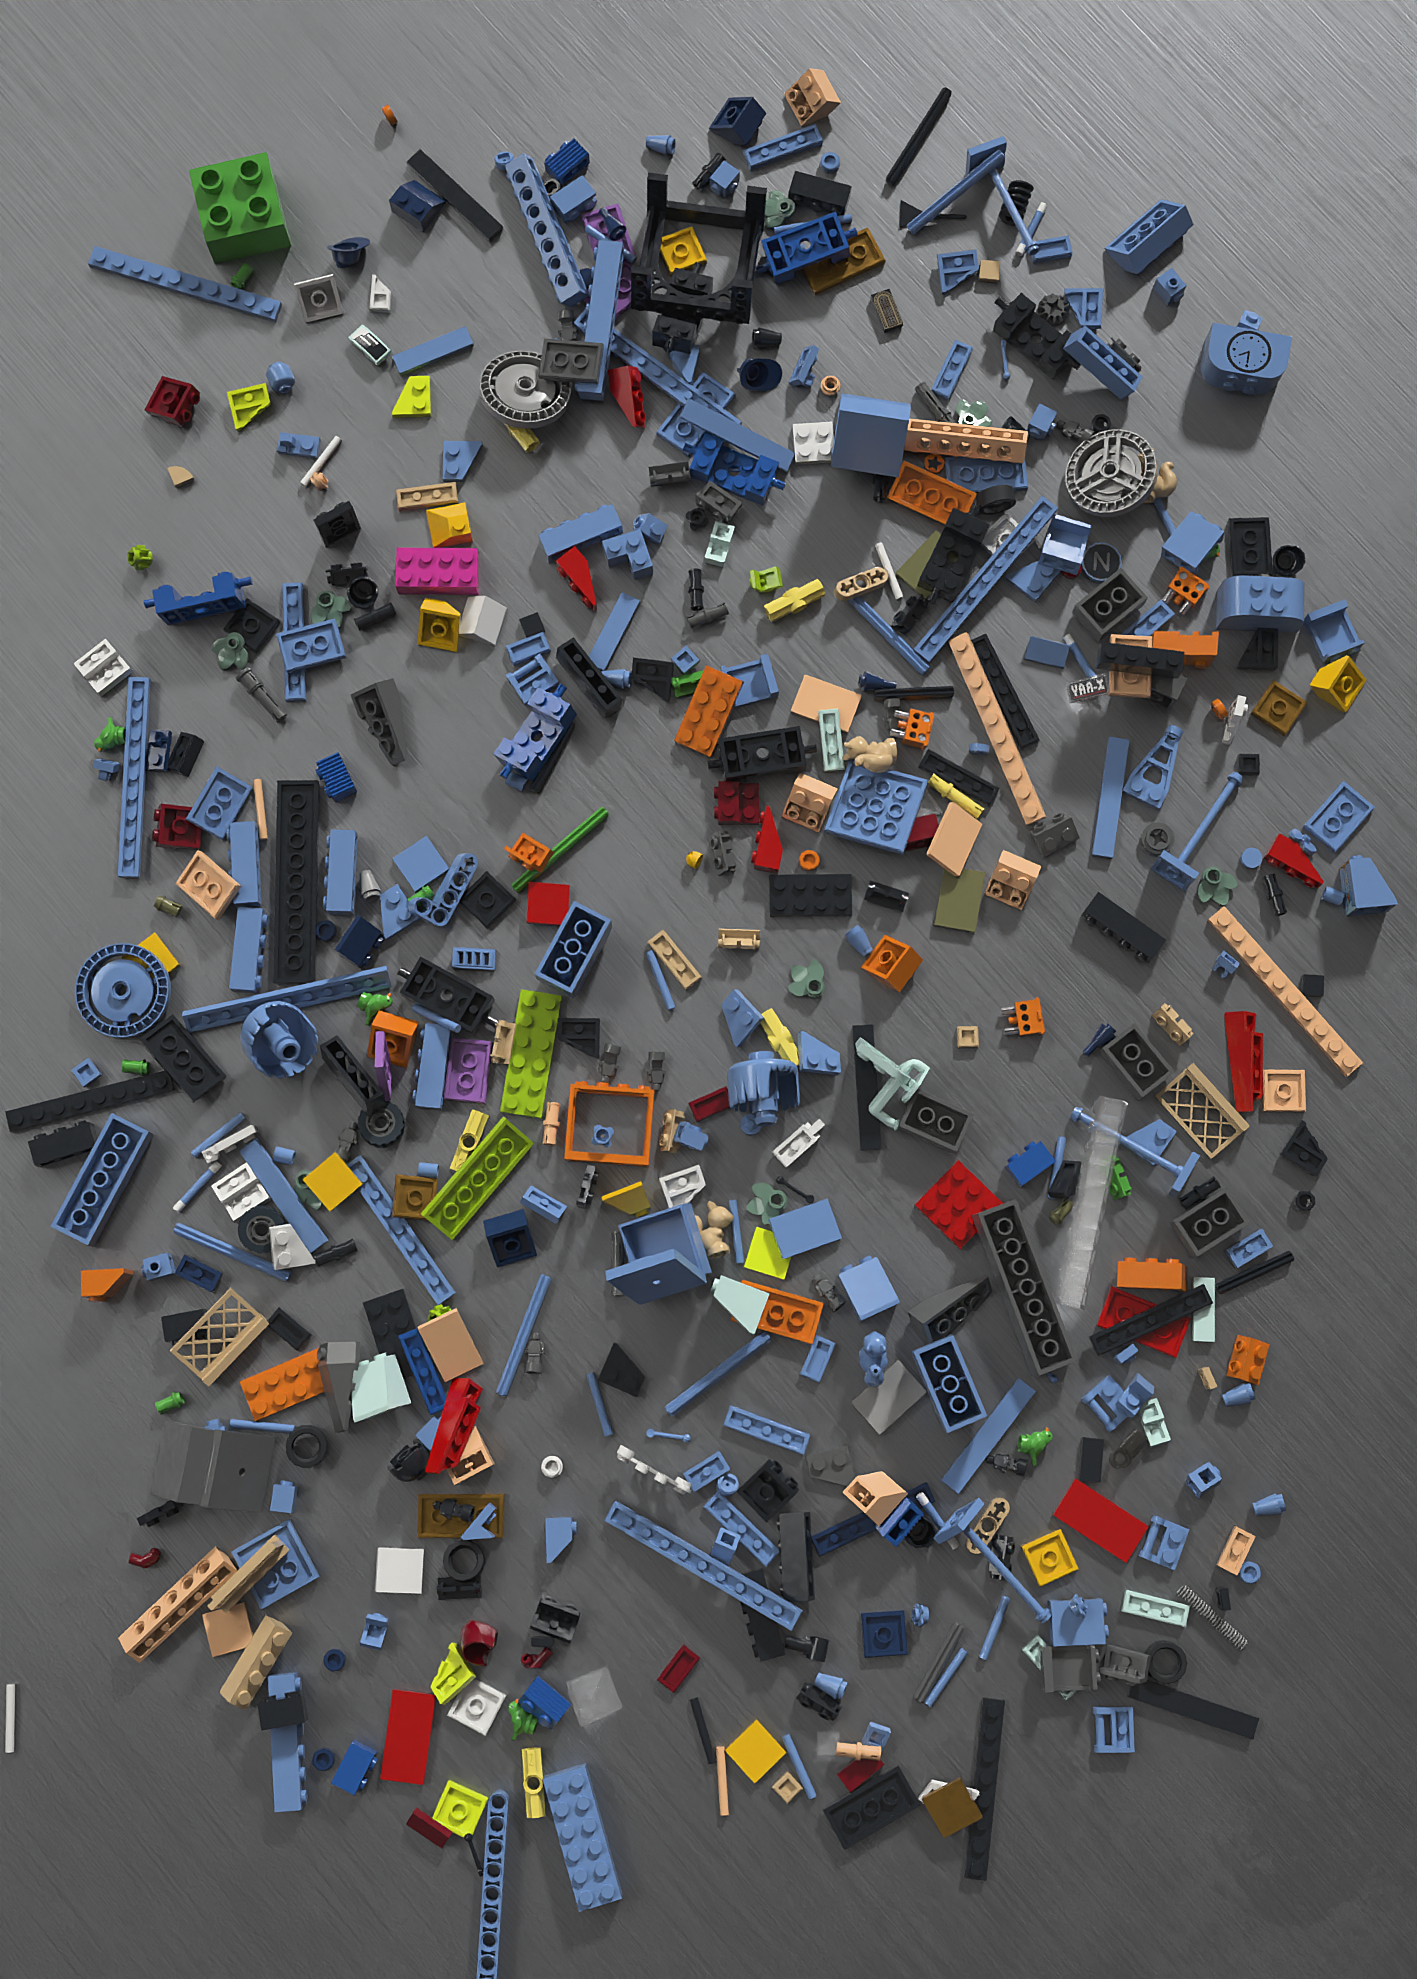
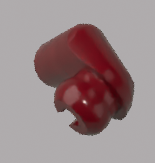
[128,1548,161,1568]
[520,1647,554,1669]

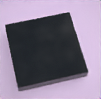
[223,598,280,654]
[459,871,516,929]

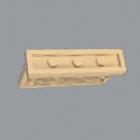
[1155,1063,1250,1159]
[170,1288,269,1387]
[208,1534,290,1613]

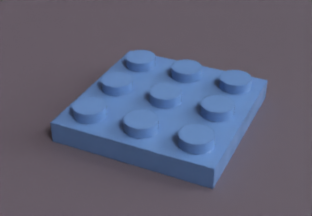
[231,1519,320,1609]

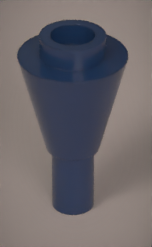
[599,207,627,240]
[858,671,897,691]
[1082,1023,1116,1057]

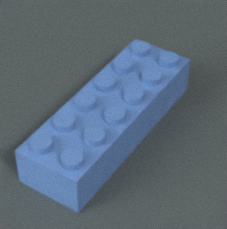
[50,1113,154,1247]
[543,1763,622,1912]

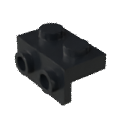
[530,1598,581,1644]

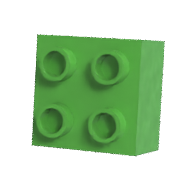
[189,152,291,264]

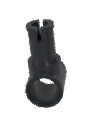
[784,1635,829,1662]

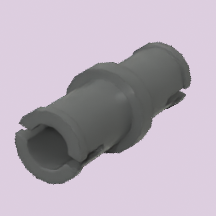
[687,602,729,629]

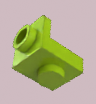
[749,566,783,594]

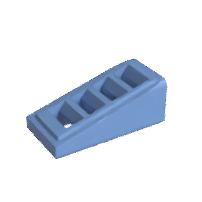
[452,947,496,971]

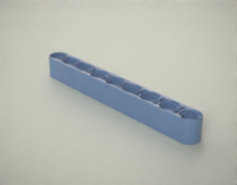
[476,1790,510,1979]

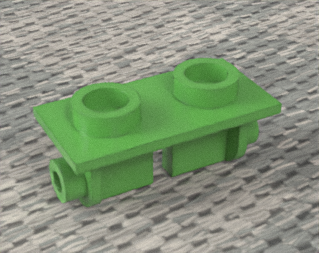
[672,670,704,698]
[1098,1155,1132,1200]

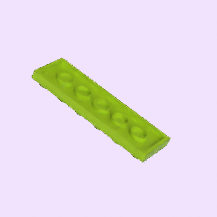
[500,989,562,1119]
[421,1117,534,1240]

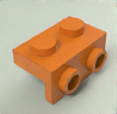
[504,833,554,873]
[1227,1335,1270,1385]

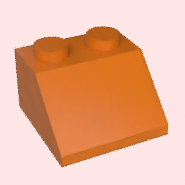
[861,935,923,992]
[367,1011,419,1068]
[81,1268,133,1302]

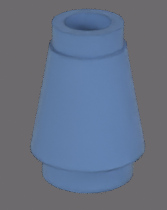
[646,135,676,156]
[602,669,632,689]
[845,925,873,956]
[1222,1382,1256,1407]
[1253,1493,1286,1516]
[814,1673,848,1699]

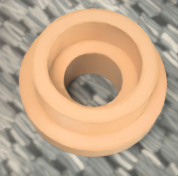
[820,376,840,396]
[310,472,329,491]

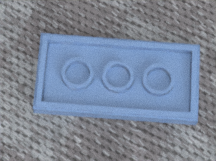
[656,372,735,457]
[944,456,1028,494]

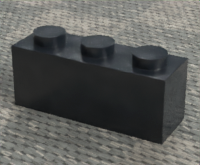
[788,171,852,216]
[28,1120,98,1167]

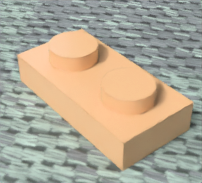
[1216,1526,1256,1575]

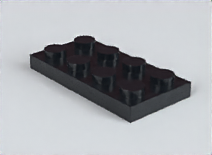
[769,874,852,917]
[139,1014,226,1103]
[363,1289,416,1379]
[823,1765,921,1850]

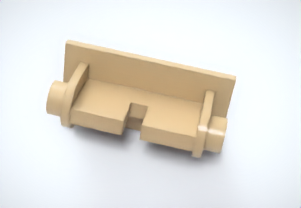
[718,929,760,950]
[1151,1003,1194,1046]
[490,1020,517,1064]
[659,1109,686,1153]

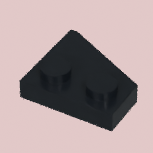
[576,1165,599,1209]
[598,1342,645,1397]

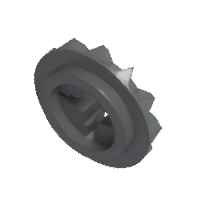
[1038,293,1070,325]
[1141,822,1175,855]

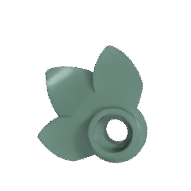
[765,190,795,229]
[956,399,993,427]
[311,591,351,628]
[211,632,248,670]
[1198,867,1238,905]
[788,959,825,998]
[293,1170,323,1210]
[746,1183,787,1224]

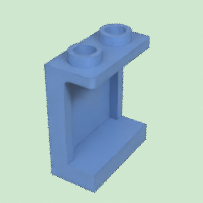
[1161,511,1224,575]
[1038,514,1092,575]
[1304,599,1365,663]
[721,654,779,709]
[1048,1598,1109,1646]

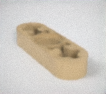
[834,567,888,601]
[966,1498,1010,1554]

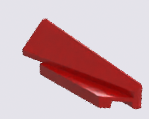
[1224,1011,1263,1112]
[425,1378,483,1474]

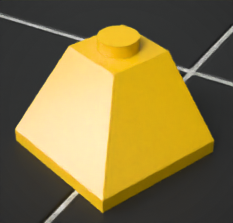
[426,503,473,548]
[417,598,461,652]
[1310,656,1366,713]
[601,1181,651,1218]

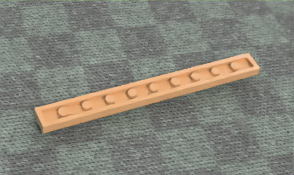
[948,632,1046,825]
[1207,906,1363,1077]

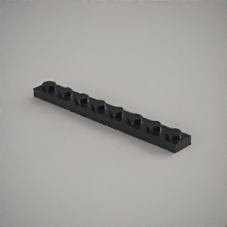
[5,1071,175,1132]
[964,1697,1005,1881]

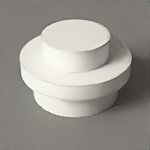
[541,1456,563,1478]

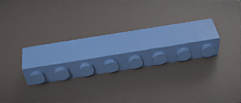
[575,240,625,401]

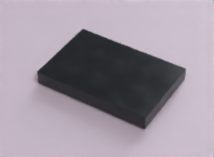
[1228,517,1273,577]

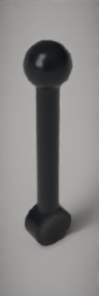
[776,1176,814,1203]
[464,1833,484,1877]

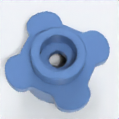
[591,1125,614,1148]
[1069,1594,1088,1617]
[911,1604,929,1627]

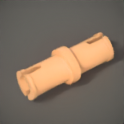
[542,1102,560,1146]
[836,1742,881,1761]

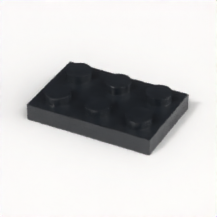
[313,501,361,548]

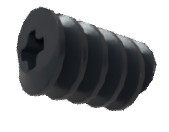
[999,180,1034,226]

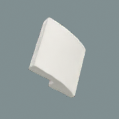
[74,639,133,697]
[212,1162,271,1223]
[375,1547,424,1593]

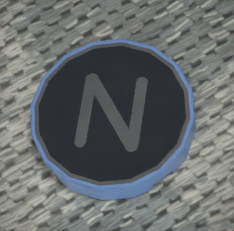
[1081,542,1122,583]

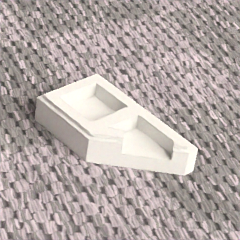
[370,275,392,313]

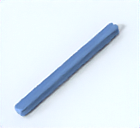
[907,150,1005,234]
[841,587,929,675]
[174,1223,291,1282]
[496,1274,551,1396]
[665,1331,771,1416]

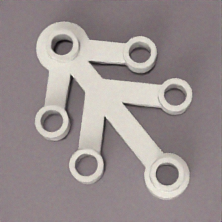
[617,1445,692,1495]

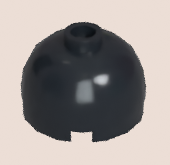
[387,1439,430,1482]

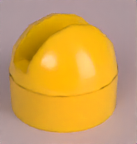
[686,851,703,869]

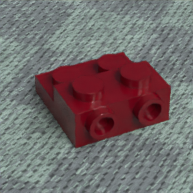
[144,376,200,427]
[714,781,759,825]
[152,803,201,850]

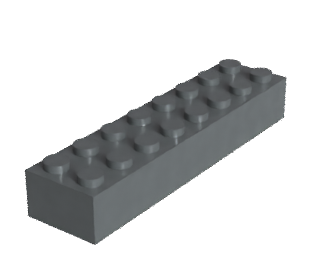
[971,1199,1077,1376]

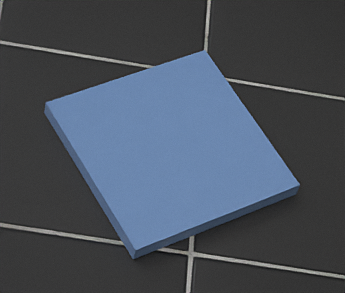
[824,759,928,855]

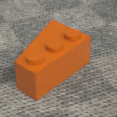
[1151,631,1219,669]
[1117,1258,1188,1292]

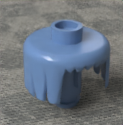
[240,1001,318,1079]
[727,1051,800,1126]

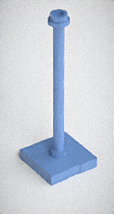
[965,136,1040,256]
[1150,772,1243,892]
[1070,1107,1200,1198]
[934,1498,1051,1623]

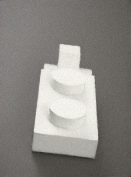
[772,1119,825,1168]
[202,1125,259,1163]

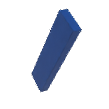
[398,1328,447,1415]

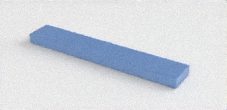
[679,398,795,472]
[282,582,306,702]
[1092,736,1129,859]
[239,1138,329,1253]
[941,1378,1036,1494]

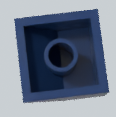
[709,97,767,144]
[389,180,446,233]
[335,914,384,970]
[483,1209,537,1267]

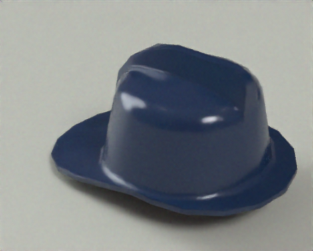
[327,237,370,268]
[737,358,782,391]

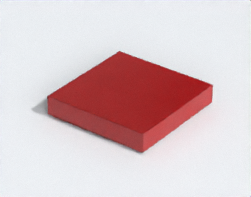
[526,882,570,926]

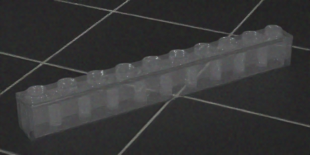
[1054,1096,1128,1310]

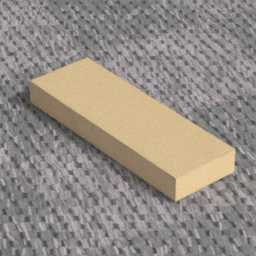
[396,482,458,511]
[647,930,702,991]

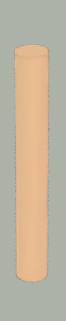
[253,779,268,840]
[716,1746,729,1816]

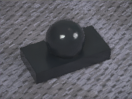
[1047,1160,1084,1199]

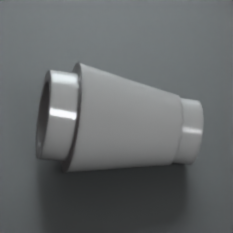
[359,870,381,902]

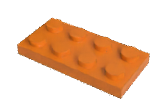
[887,461,977,524]
[674,665,744,757]
[731,1280,824,1344]
[240,1348,325,1421]

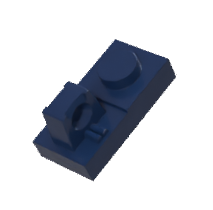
[145,730,172,772]

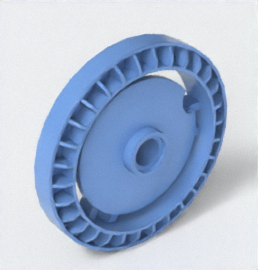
[75,943,171,1038]

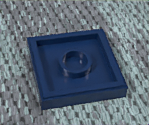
[861,1610,908,1658]

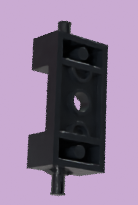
[652,262,713,355]
[993,293,1081,380]
[917,503,990,604]
[707,726,817,782]
[397,956,499,1036]

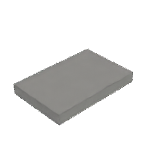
[851,1360,927,1435]

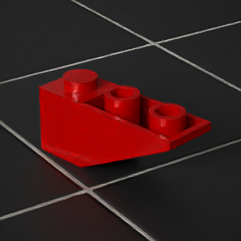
[608,366,646,428]
[556,546,597,612]
[751,806,783,874]
[1263,833,1324,889]

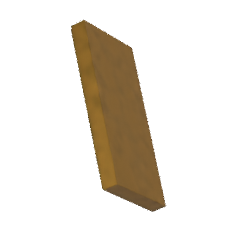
[801,227,886,295]
[417,1494,504,1538]

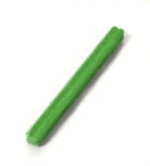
[511,807,609,893]

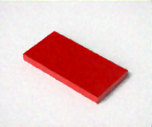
[1096,1286,1191,1358]
[1052,1478,1149,1563]
[380,1689,436,1785]

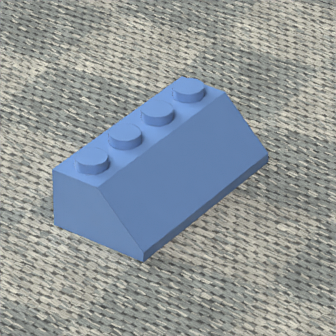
[1104,199,1194,274]

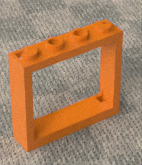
[564,1081,655,1167]

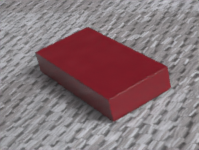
[688,1086,730,1122]
[657,1644,700,1693]
[837,1758,885,1793]
[406,1808,452,1849]

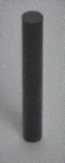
[690,1697,717,1764]

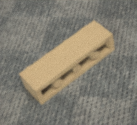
[220,1615,292,1710]

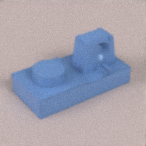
[788,345,819,388]
[277,432,321,459]

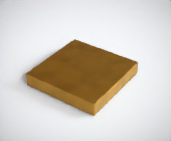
[1251,680,1307,736]
[392,1174,438,1221]
[922,1777,982,1838]

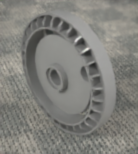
[479,350,571,429]
[1065,429,1158,517]

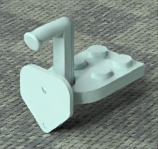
[855,1037,930,1131]

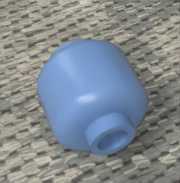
[266,362,295,394]

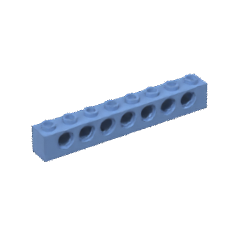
[505,153,589,307]

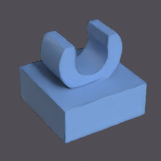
[93,758,121,781]
[1213,950,1240,978]

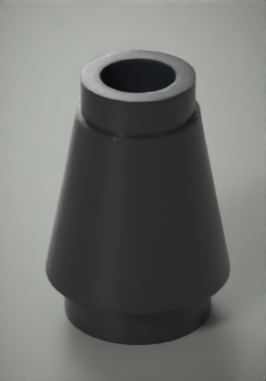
[752,327,782,348]

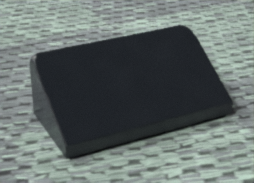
[168,732,204,777]

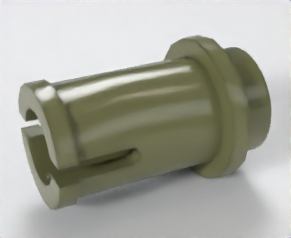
[154,896,182,918]
[1048,1199,1075,1225]

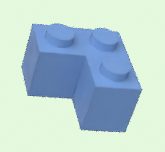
[602,529,653,580]

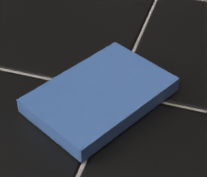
[276,618,346,674]
[185,766,252,841]
[1303,781,1375,853]
[768,1199,842,1260]

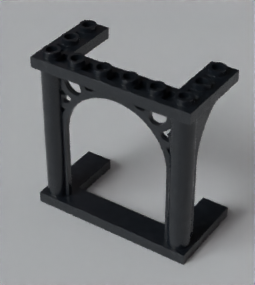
[631,172,767,324]

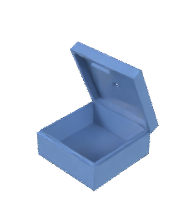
[831,393,911,477]
[605,1203,712,1305]

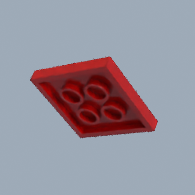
[914,1160,1003,1249]

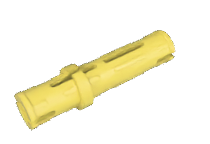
[928,774,984,819]

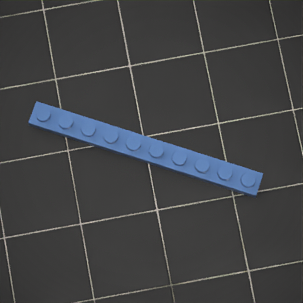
[88,246,282,323]
[574,309,742,425]
[914,496,1058,663]
[118,677,151,878]
[182,966,392,1033]
[605,1501,803,1631]

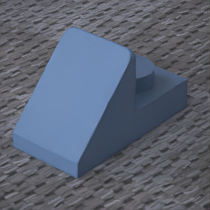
[1115,1373,1155,1418]
[461,1503,497,1540]

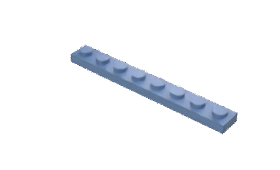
[346,1155,456,1305]

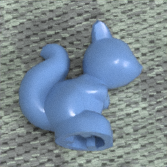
[859,1331,888,1387]

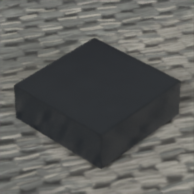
[519,612,545,638]
[1238,754,1260,776]
[1301,974,1324,997]
[1215,1586,1231,1611]
[531,1636,554,1648]

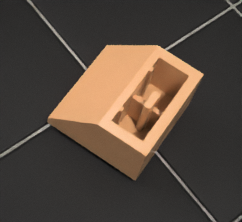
[784,68,841,127]
[781,773,838,833]
[984,850,1041,910]
[447,1426,495,1485]
[843,1471,908,1526]

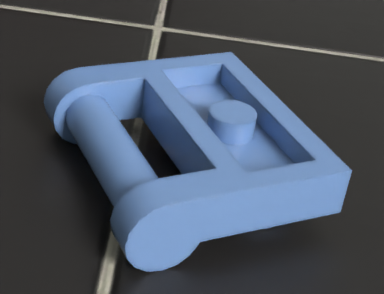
[505,654,559,705]
[1081,1375,1128,1433]
[1138,1515,1190,1570]
[1093,1706,1135,1753]

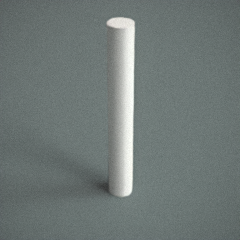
[300,436,342,488]
[875,542,904,600]
[5,1684,15,1753]

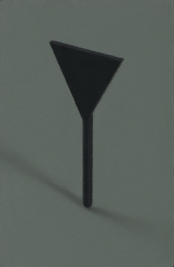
[900,200,967,228]

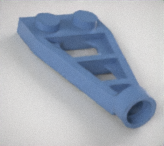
[1122,725,1184,810]

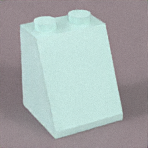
[711,1275,769,1336]
[351,1353,411,1423]

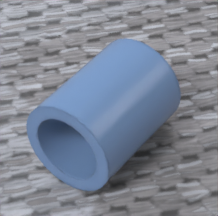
[505,772,528,792]
[1321,886,1345,906]
[273,1147,296,1165]
[418,1163,439,1179]

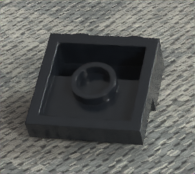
[737,1459,799,1523]

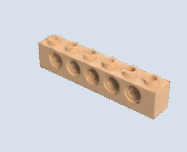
[904,419,1028,463]
[118,1546,237,1663]

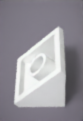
[294,274,343,323]
[459,596,507,646]

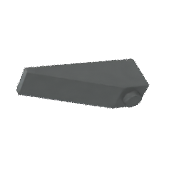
[350,678,408,766]
[908,1275,993,1345]
[317,1341,360,1433]

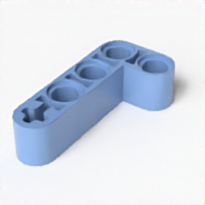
[408,853,478,926]

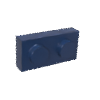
[174,1255,223,1293]

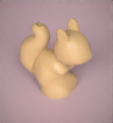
[1138,448,1177,504]
[842,736,897,773]
[695,1201,734,1259]

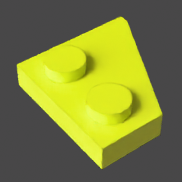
[392,376,431,418]
[227,383,271,431]
[430,1643,476,1705]

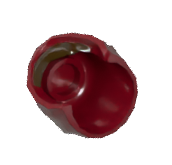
[460,1620,498,1666]

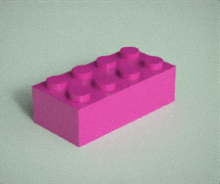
[395,548,480,595]

